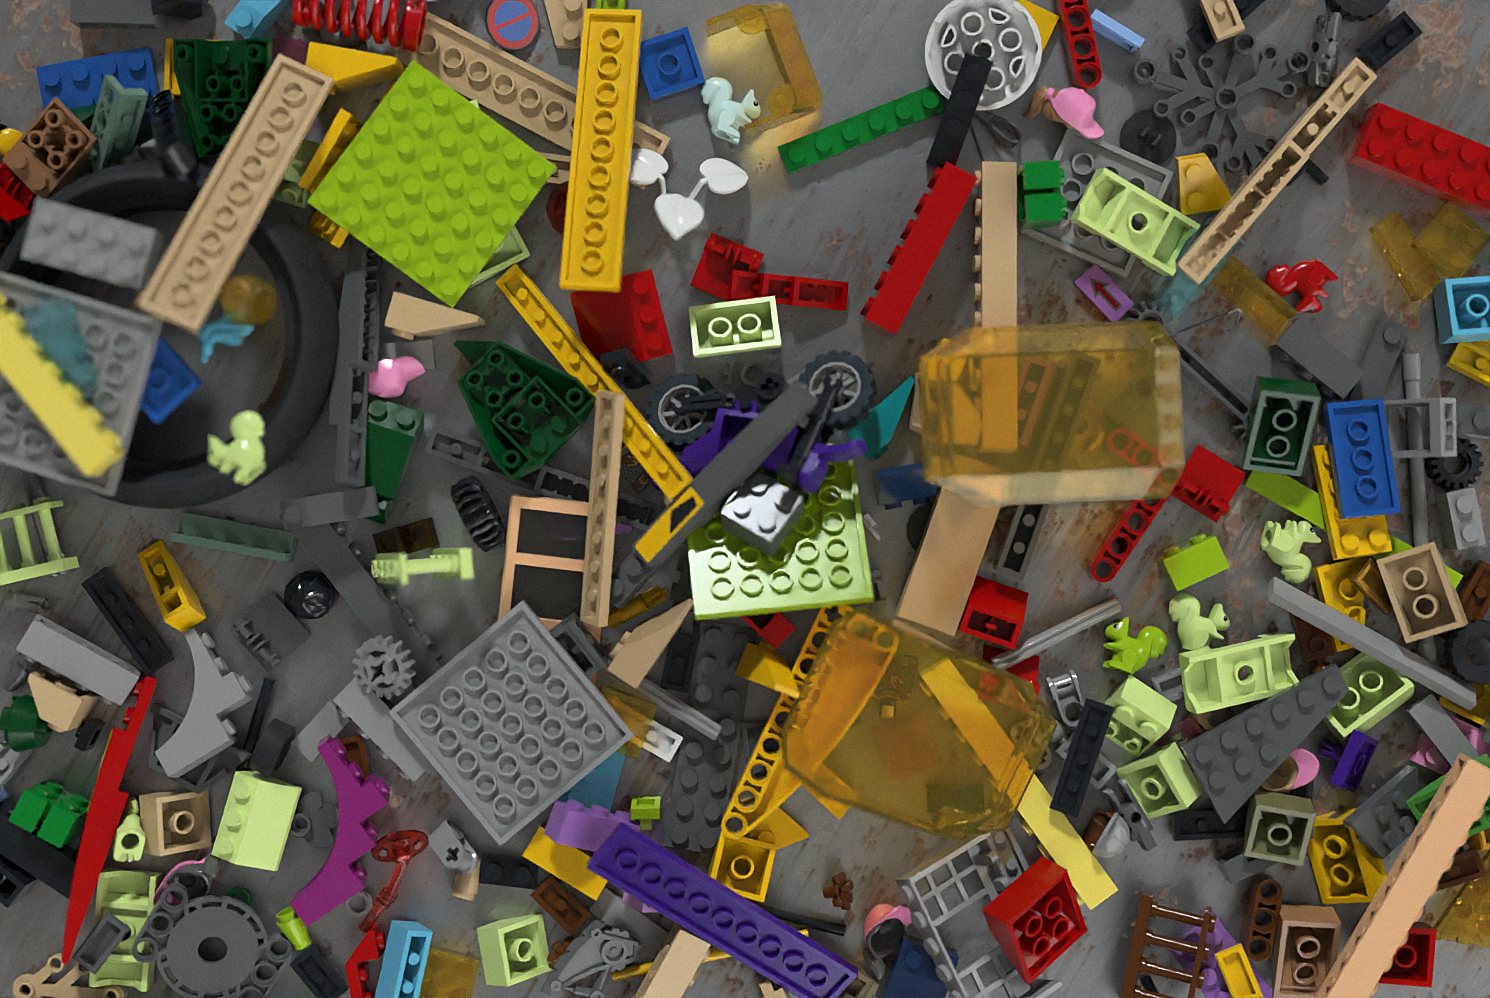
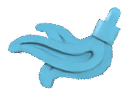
[198,312,254,363]

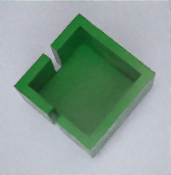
[1017,160,1067,230]
[8,780,89,848]

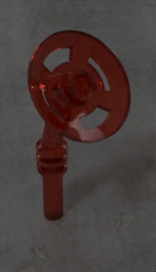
[358,830,429,933]

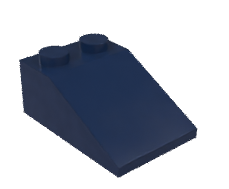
[872,461,937,510]
[880,934,959,998]

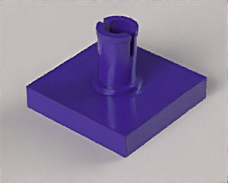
[1318,730,1379,793]

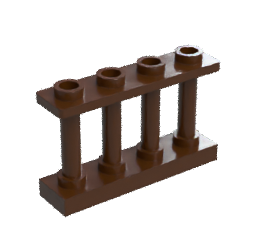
[1120,890,1217,998]

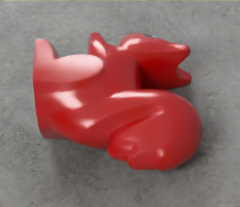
[1265,258,1339,314]

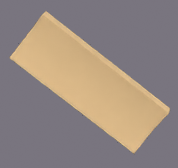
[895,452,1012,637]

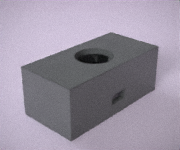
[1215,845,1278,885]

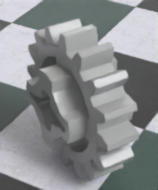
[353,635,416,699]

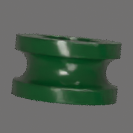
[225,886,252,911]

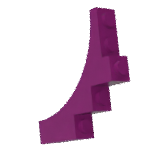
[290,734,390,927]

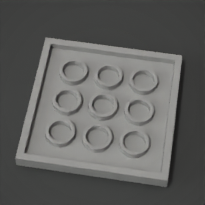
[1020,127,1174,279]

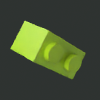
[1157,533,1230,592]

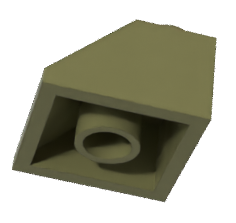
[1243,789,1316,866]

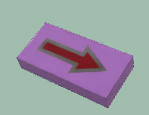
[1073,264,1134,325]

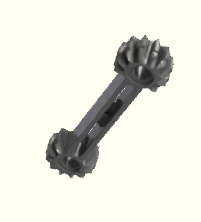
[1123,301,1250,442]

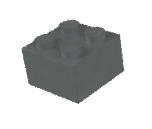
[721,470,804,557]

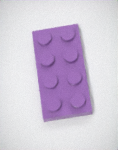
[1169,913,1273,998]

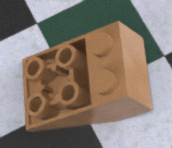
[2,97,98,200]

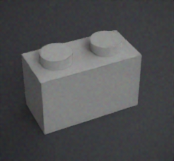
[1434,487,1486,550]

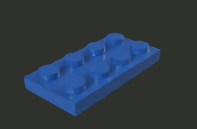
[36,47,160,109]
[1323,398,1401,519]

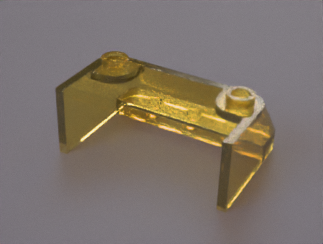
[705,2,823,139]

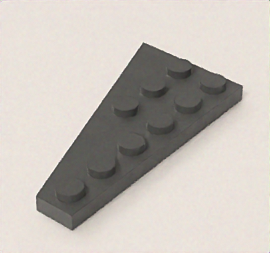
[1180,663,1350,824]

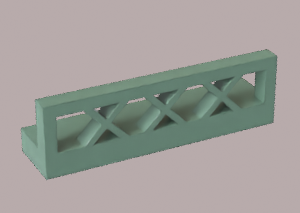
[80,75,148,178]
[170,512,296,562]

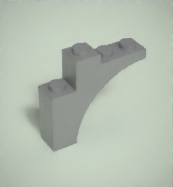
[155,629,254,778]

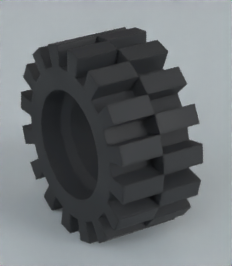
[1424,437,1484,489]

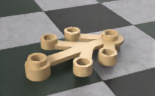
[12,953,127,998]

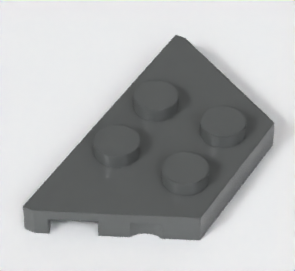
[149,703,252,794]
[1343,765,1418,859]

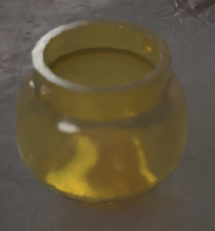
[220,274,277,326]

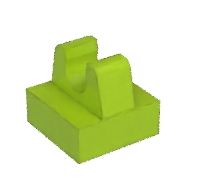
[631,797,661,830]

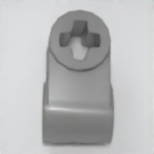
[1045,669,1084,727]
[426,819,478,874]

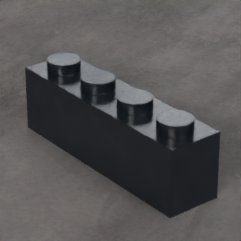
[0,802,77,899]

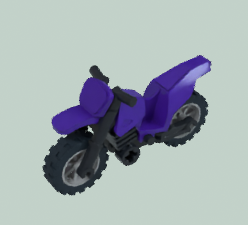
[646,350,878,497]

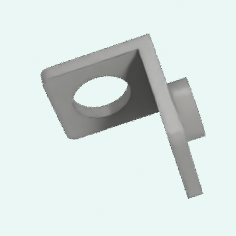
[862,513,881,541]

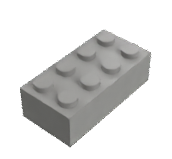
[21,198,166,291]

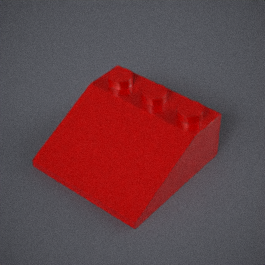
[570,269,674,373]
[983,856,1087,985]

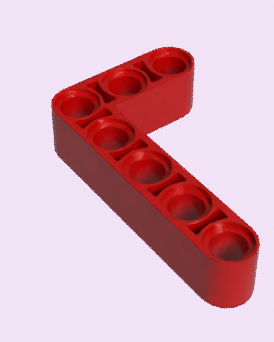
[1054,0,1102,93]
[1086,429,1182,583]

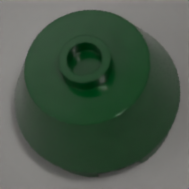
[0,695,53,752]

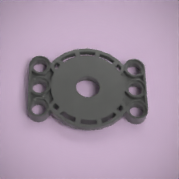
[131,883,292,998]

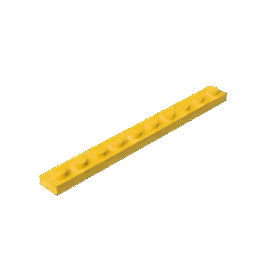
[495,263,694,500]

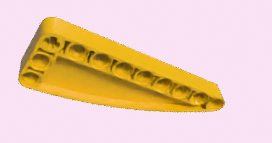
[721,605,899,839]

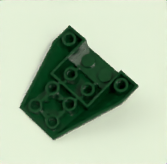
[173,38,273,158]
[456,340,596,481]

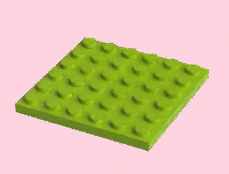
[307,60,557,308]
[688,441,874,620]

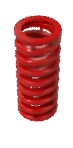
[292,0,428,53]

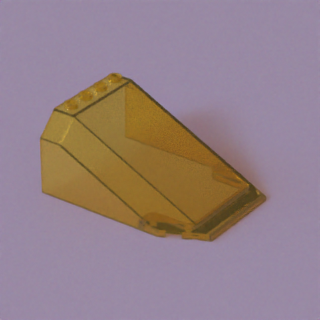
[918,321,1185,507]
[781,606,1058,841]

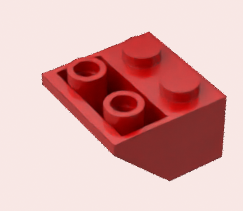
[957,575,1029,650]

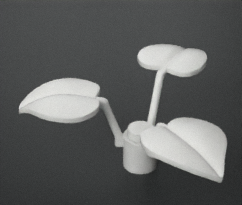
[630,148,748,240]

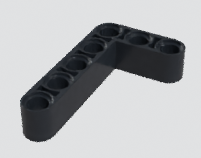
[105,90,197,176]

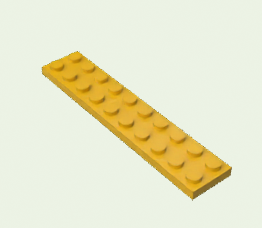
[559,8,643,292]

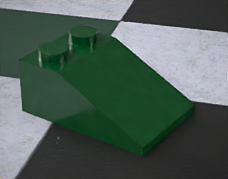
[1242,376,1321,476]
[339,395,424,501]

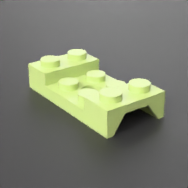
[1070,168,1200,276]
[1178,630,1299,714]
[89,868,163,992]

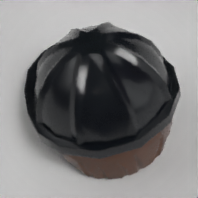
[284,570,340,619]

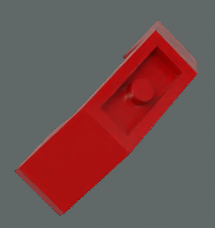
[345,924,387,998]

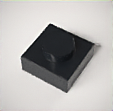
[74,718,106,752]

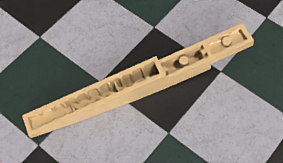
[1176,57,1378,285]

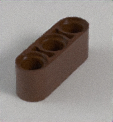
[1239,874,1283,962]

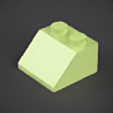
[1115,742,1203,819]
[477,913,552,987]

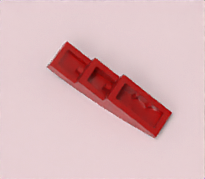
[727,270,849,311]

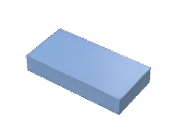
[1090,9,1145,54]

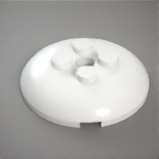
[925,0,1042,111]

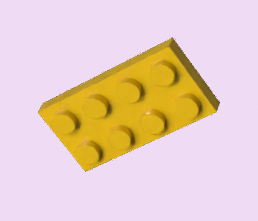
[1310,444,1393,560]

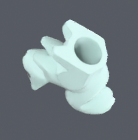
[701,77,761,145]

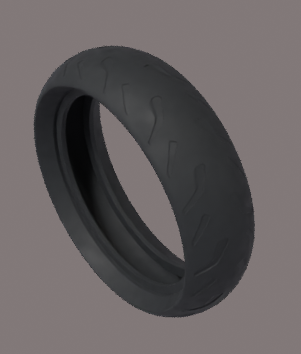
[0,160,339,509]

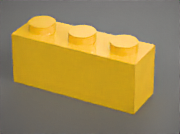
[522,821,608,901]

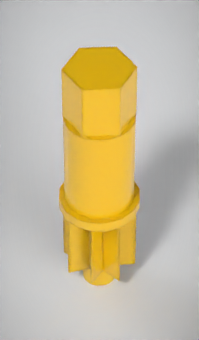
[608,584,670,629]

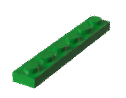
[778,84,947,175]

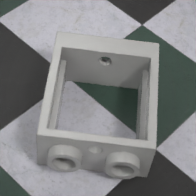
[1383,397,1457,458]

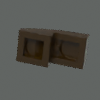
[372,517,440,555]

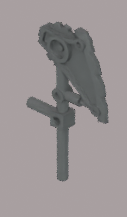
[541,920,641,998]

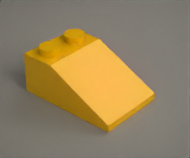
[305,42,406,96]

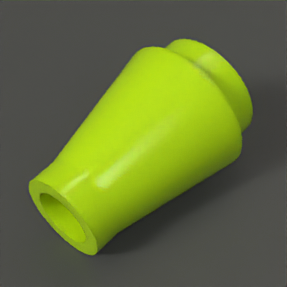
[276,906,311,951]

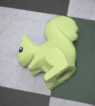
[208,411,265,485]
[1260,520,1321,584]
[1168,593,1230,651]
[113,797,146,862]

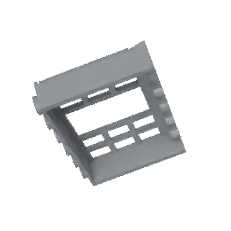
[895,830,1063,998]

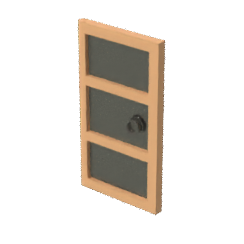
[498,493,602,685]

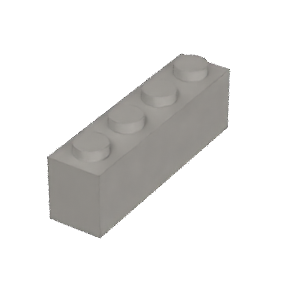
[15,614,142,706]
[333,675,432,782]

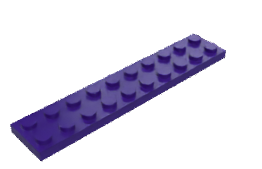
[587,822,858,998]

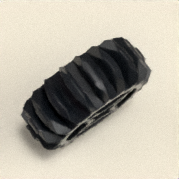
[451,476,507,552]

